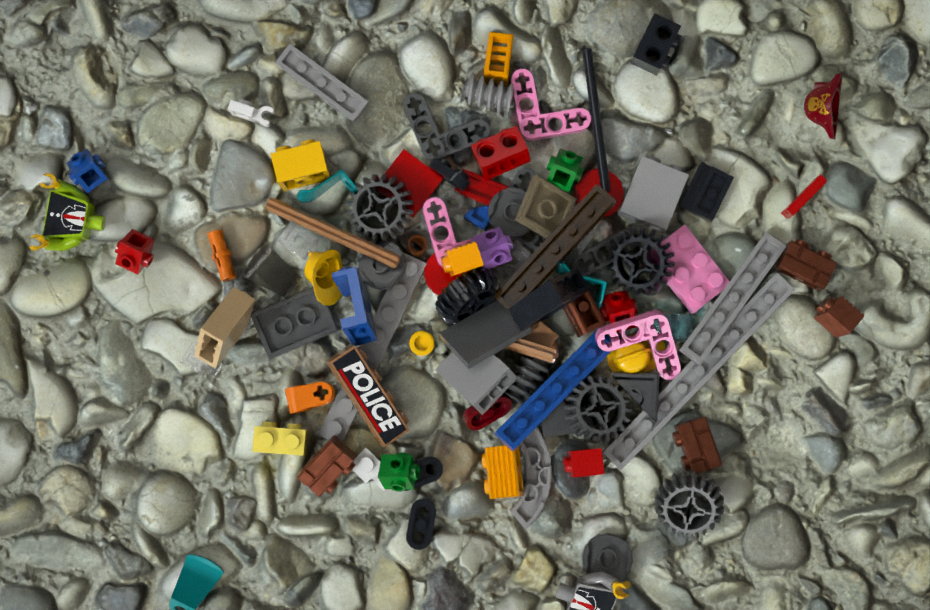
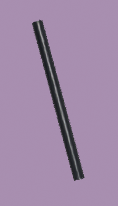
[582,48,611,193]

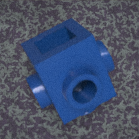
[67,149,108,193]

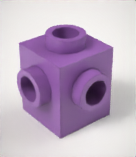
[471,226,514,269]

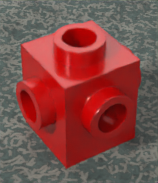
[115,229,155,275]
[600,290,638,332]

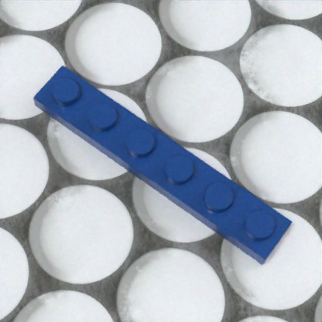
[494,327,611,451]

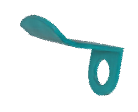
[297,169,358,203]
[555,262,607,309]
[169,554,224,610]

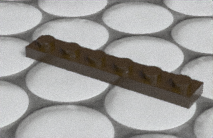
[494,184,617,309]

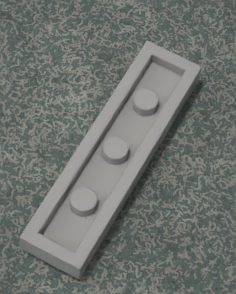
[275,43,369,123]

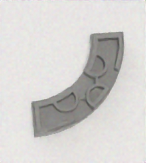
[510,427,552,529]

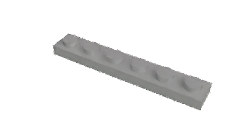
[679,232,787,366]

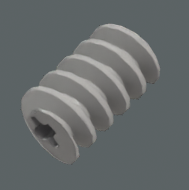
[460,73,514,115]

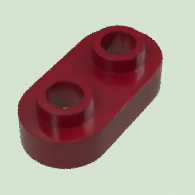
[463,393,512,430]

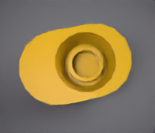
[304,249,343,306]
[607,333,666,373]

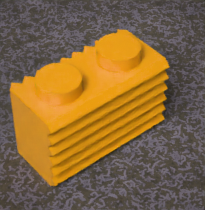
[440,241,484,276]
[482,445,524,499]

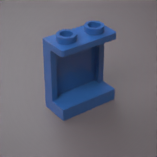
[332,267,378,346]

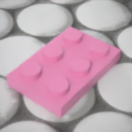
[650,224,729,315]

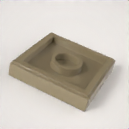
[515,175,577,239]

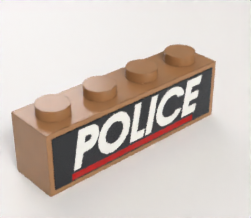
[325,344,410,448]

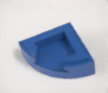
[464,206,490,231]

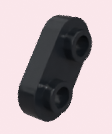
[427,157,470,192]
[405,456,443,491]
[406,498,436,550]

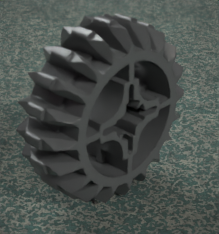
[347,174,414,241]
[563,375,632,444]
[654,470,724,538]

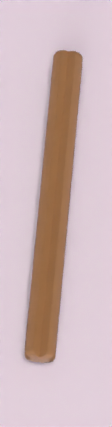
[265,198,401,268]

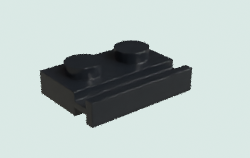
[678,161,734,223]

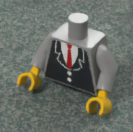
[555,571,631,610]

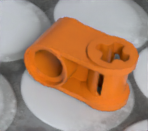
[284,382,336,414]

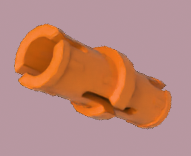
[207,229,237,282]

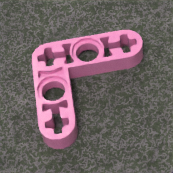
[511,69,591,141]
[422,197,505,267]
[595,310,681,380]

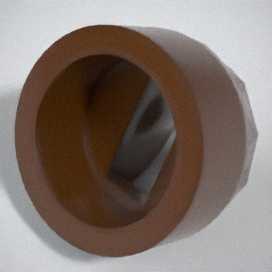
[407,235,428,256]

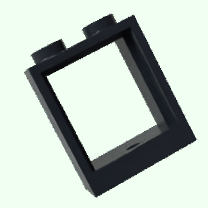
[508,268,591,331]

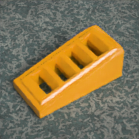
[483,32,514,86]

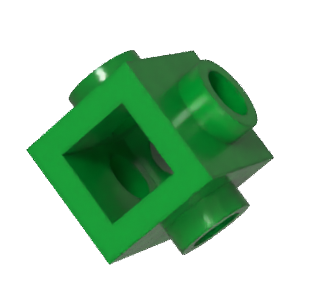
[546,148,584,192]
[378,452,420,492]

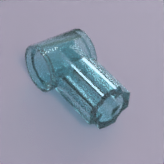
[644,312,694,341]

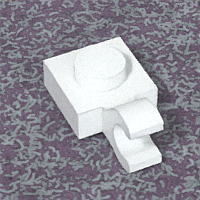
[228,99,275,127]
[352,448,386,491]

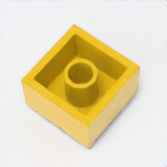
[270,139,331,192]

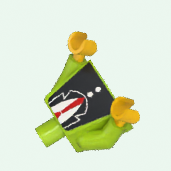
[29,173,106,251]

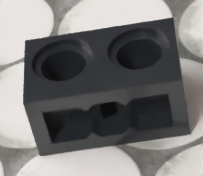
[631,13,682,76]

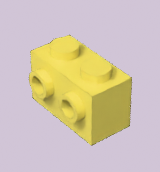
[252,421,309,456]

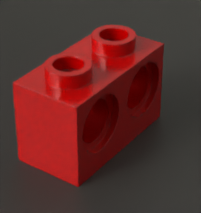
[471,126,531,181]
[563,448,604,478]

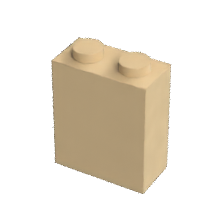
[194,287,255,369]

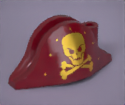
[804,73,843,140]

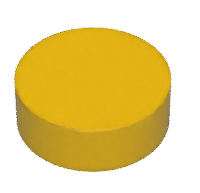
[409,331,435,356]

